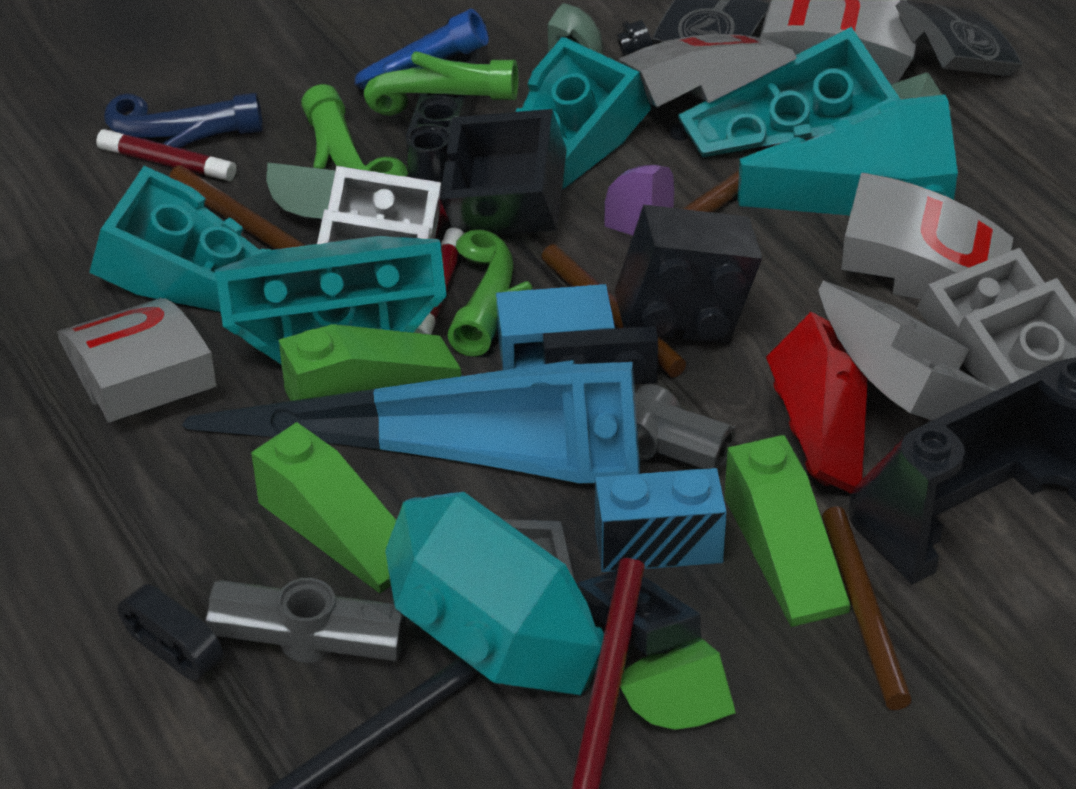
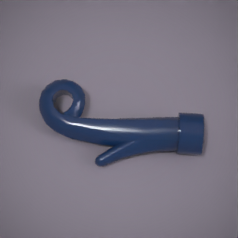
[104,93,263,148]

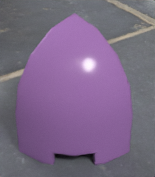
[605,165,674,235]

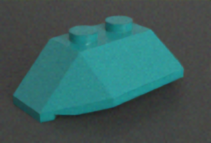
[215,236,447,365]
[385,492,604,695]

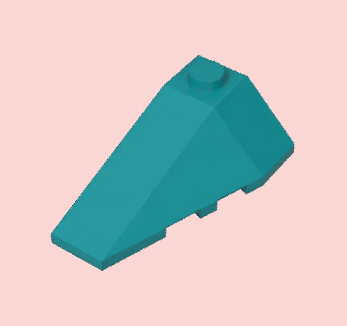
[515,36,651,190]

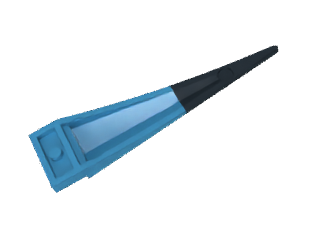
[182,360,640,483]

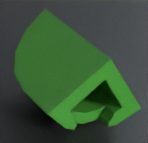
[620,637,736,730]

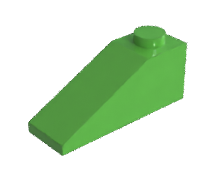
[278,324,461,401]
[251,422,396,594]
[724,435,850,627]

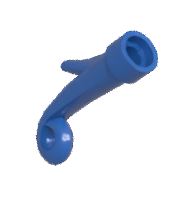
[354,9,489,90]

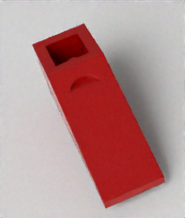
[766,312,868,493]

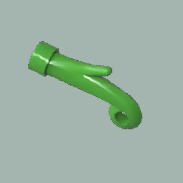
[364,51,518,116]
[301,84,408,177]
[448,230,533,356]

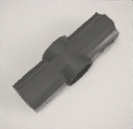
[635,384,736,474]
[206,578,407,663]

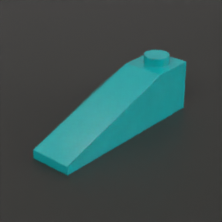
[679,27,900,157]
[737,95,958,216]
[89,166,271,312]

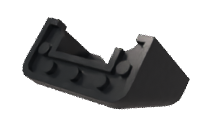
[848,358,1076,585]

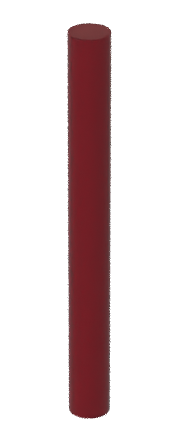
[571,558,645,789]

